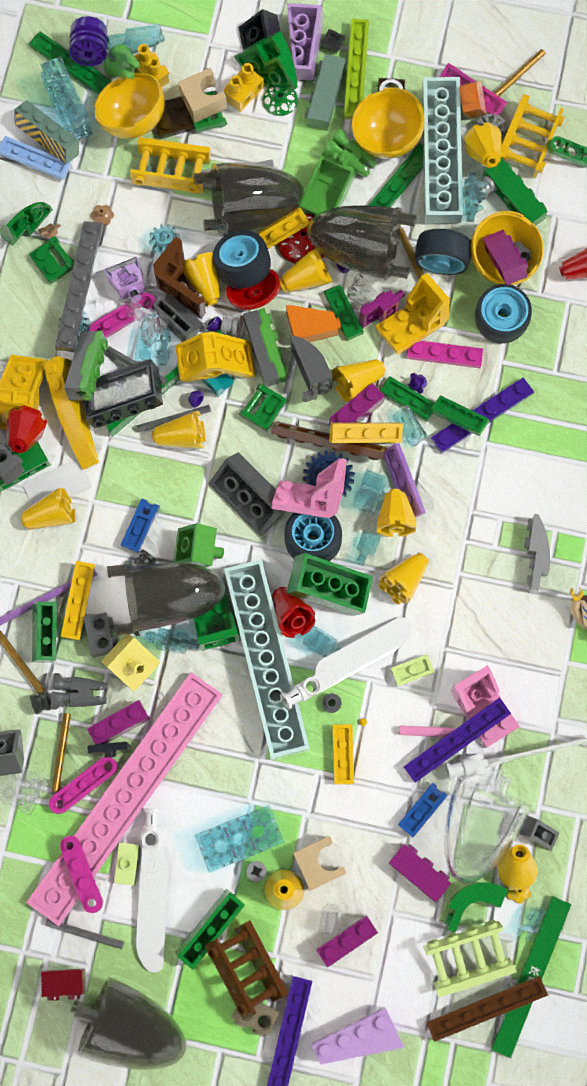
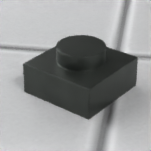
[321,29,345,54]

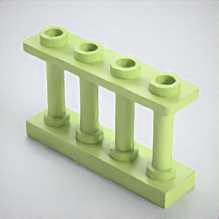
[422,920,516,998]

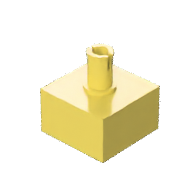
[101,633,161,692]

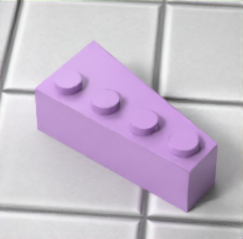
[287,3,324,81]
[312,1007,405,1065]

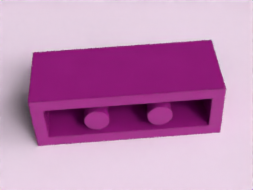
[482,229,528,286]
[329,383,385,425]
[87,700,151,745]
[388,844,451,902]
[316,915,378,968]

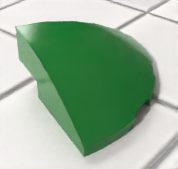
[234,31,298,91]
[0,202,53,246]

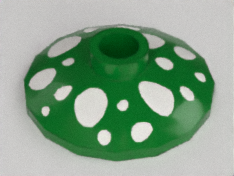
[263,86,298,117]

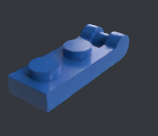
[121,498,160,554]
[398,782,448,838]

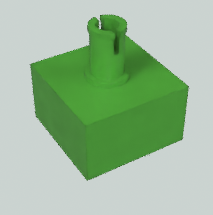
[173,523,224,570]

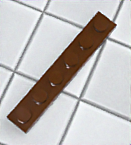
[272,421,386,460]
[426,976,548,1042]

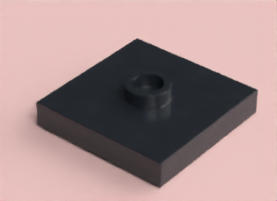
[87,741,132,758]

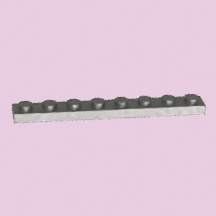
[55,221,102,353]

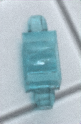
[298,625,342,658]
[144,628,199,654]

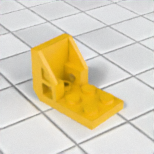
[376,273,450,355]
[175,332,256,382]
[0,354,48,430]

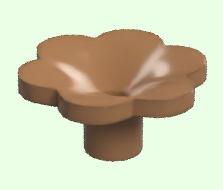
[91,205,114,225]

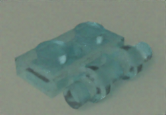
[134,325,171,366]

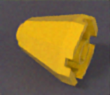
[464,122,502,168]
[377,489,416,537]

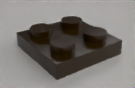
[156,96,195,139]

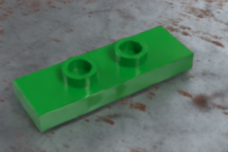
[430,395,489,437]

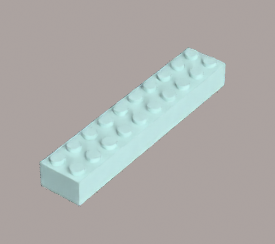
[224,559,310,760]

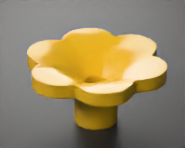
[506,886,531,904]

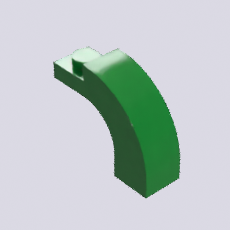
[444,882,508,933]

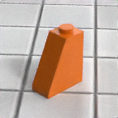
[286,305,341,342]

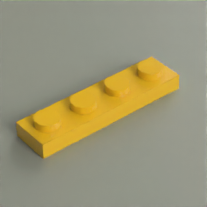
[329,422,403,443]
[61,561,95,640]

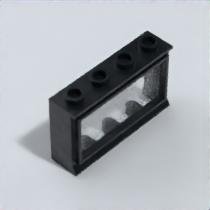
[85,358,163,428]

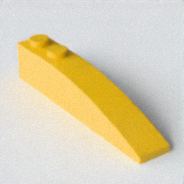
[42,356,100,470]

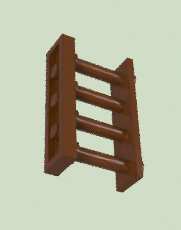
[204,920,289,1020]

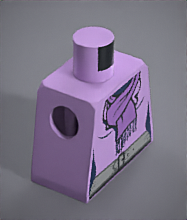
[104,256,146,302]

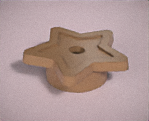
[38,223,61,238]

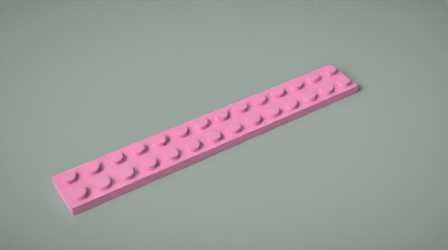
[26,672,223,926]

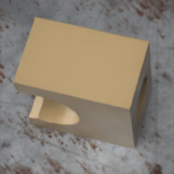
[178,67,227,123]
[293,836,347,891]

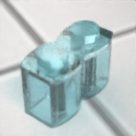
[353,469,390,514]

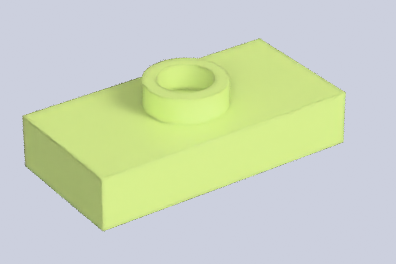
[391,654,435,687]
[114,843,140,886]

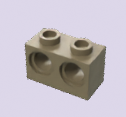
[232,996,279,1037]

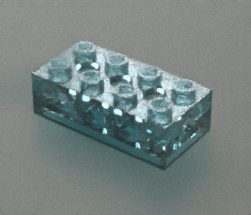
[40,56,93,140]
[195,805,284,873]

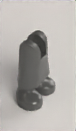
[51,673,108,710]

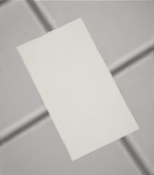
[22,458,92,505]

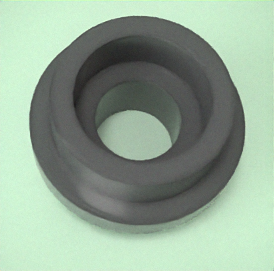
[322,693,342,713]

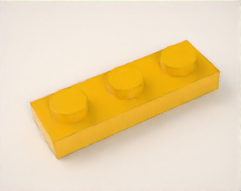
[257,207,310,249]
[332,724,354,785]

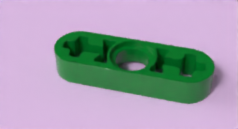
[547,136,587,167]

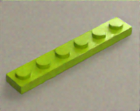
[344,18,369,120]

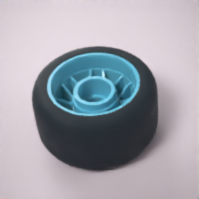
[284,513,342,561]

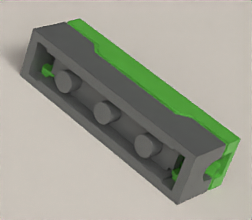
[243,308,289,387]
[64,331,108,401]

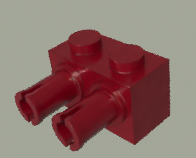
[41,968,86,1001]

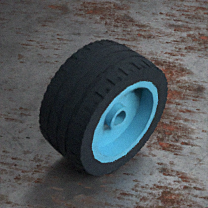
[213,230,271,289]

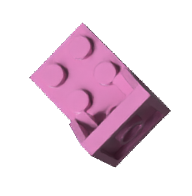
[272,458,347,518]
[451,665,520,748]

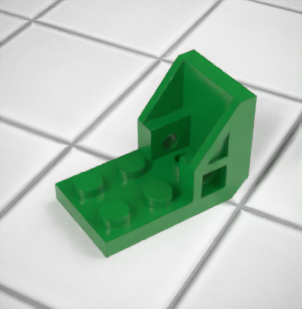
[186,579,240,651]

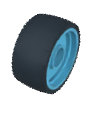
[415,228,471,275]
[475,284,532,344]

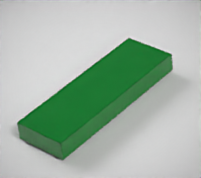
[324,284,364,341]
[380,376,434,421]

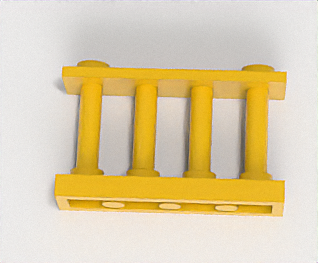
[501,94,565,179]
[130,137,211,194]

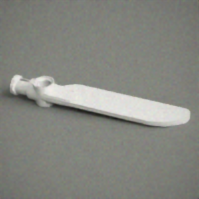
[280,617,410,710]
[446,738,587,781]
[136,809,169,972]

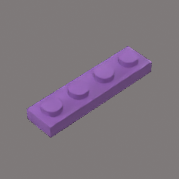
[384,443,426,519]

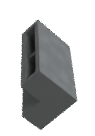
[153,293,204,341]

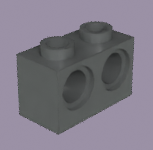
[83,612,118,658]

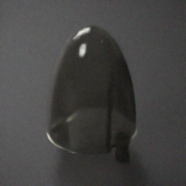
[193,162,305,237]
[306,205,417,281]
[107,560,225,637]
[70,976,187,1070]

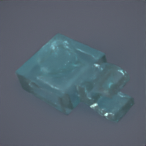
[356,530,381,566]
[516,907,546,941]

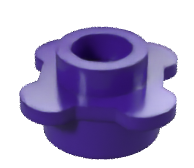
[409,372,427,394]

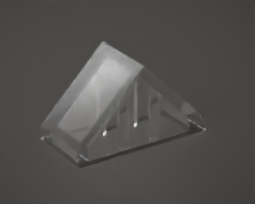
[347,273,379,306]

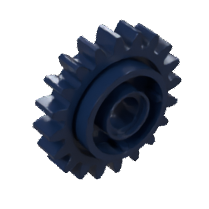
[303,450,355,497]

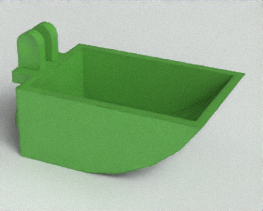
[298,152,356,220]

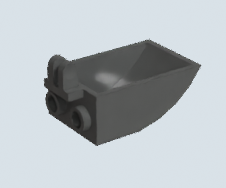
[290,335,333,402]

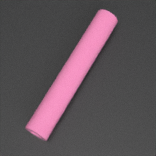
[399,725,456,737]

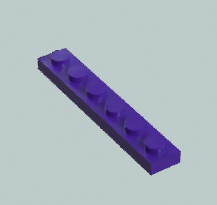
[431,377,534,454]
[403,697,512,783]
[267,976,313,1086]

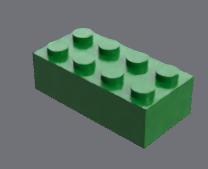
[287,553,373,616]

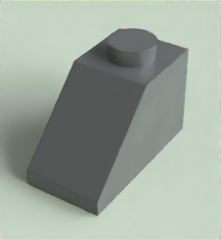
[512,813,559,851]

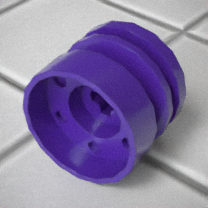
[69,16,108,67]

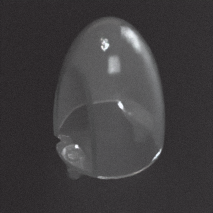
[444,767,532,883]

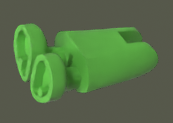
[104,44,140,79]
[322,128,377,178]

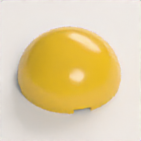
[94,73,165,139]
[352,88,425,159]
[471,211,544,285]

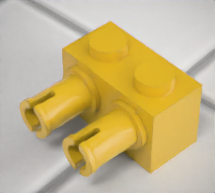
[134,44,170,87]
[224,63,264,113]

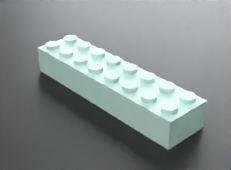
[422,77,463,223]

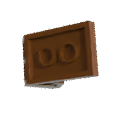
[153,236,206,319]

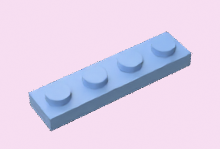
[0,136,71,181]

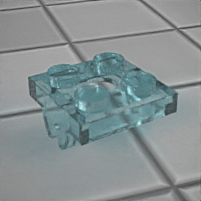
[462,172,487,222]

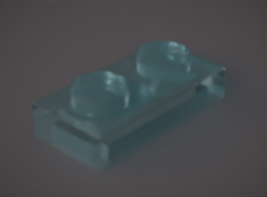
[392,405,428,447]

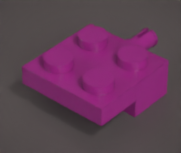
[359,289,405,329]

